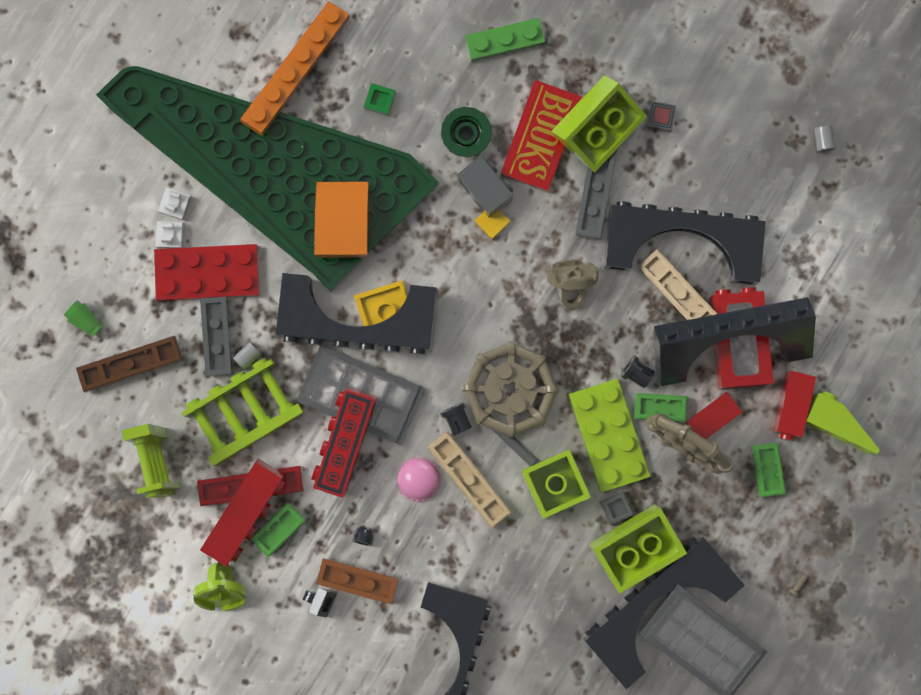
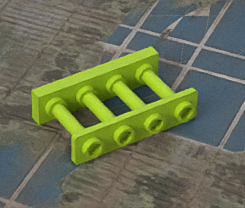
[182,358,305,467]
[121,424,181,498]

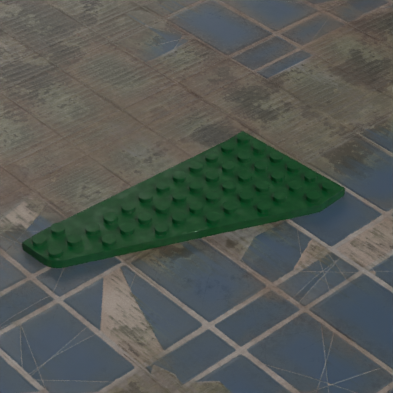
[96,66,439,292]

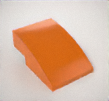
[314,182,368,258]

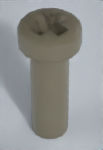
[789,574,808,597]

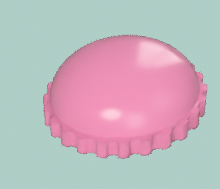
[397,457,441,502]

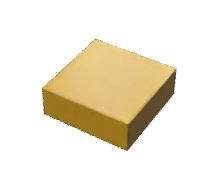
[474,210,510,240]

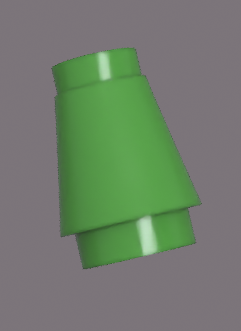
[64,300,103,337]

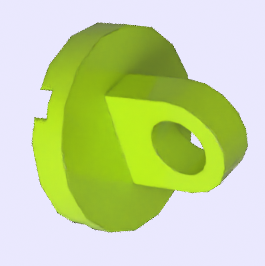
[193,562,246,611]

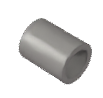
[814,126,836,152]
[233,342,262,371]

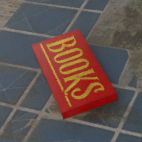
[500,80,582,192]

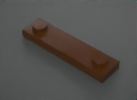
[76,335,184,393]

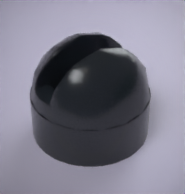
[352,525,374,546]

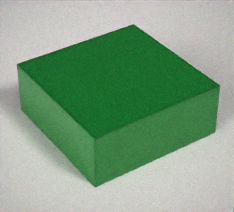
[364,83,396,116]

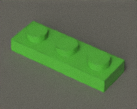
[465,18,545,62]

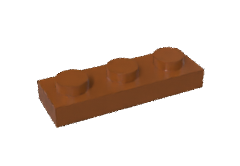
[316,558,399,604]

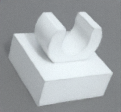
[158,187,192,221]
[155,221,184,248]

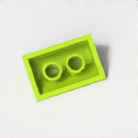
[551,75,647,173]
[588,504,687,594]

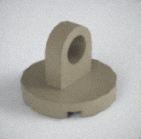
[547,259,598,309]

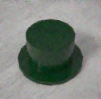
[441,107,492,158]

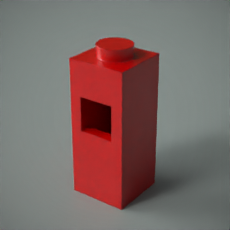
[772,371,816,442]

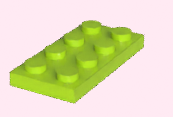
[568,378,650,493]

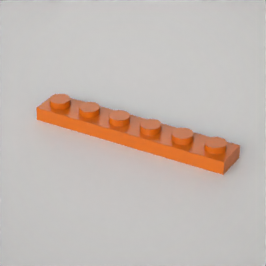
[240,1,350,136]

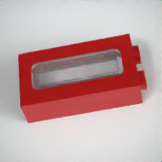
[709,287,774,389]

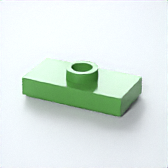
[634,393,688,422]
[751,442,786,497]
[251,502,306,558]

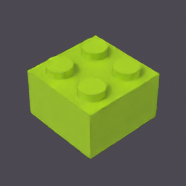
[520,449,591,519]

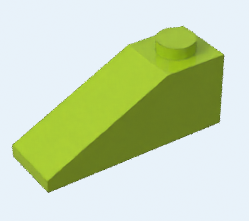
[806,391,880,455]

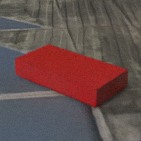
[685,392,742,439]

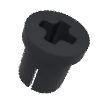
[621,355,655,389]
[440,402,472,436]

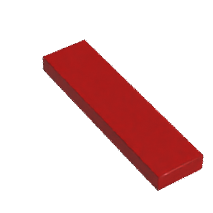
[197,466,304,506]

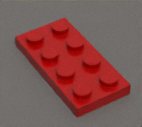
[154,244,260,301]

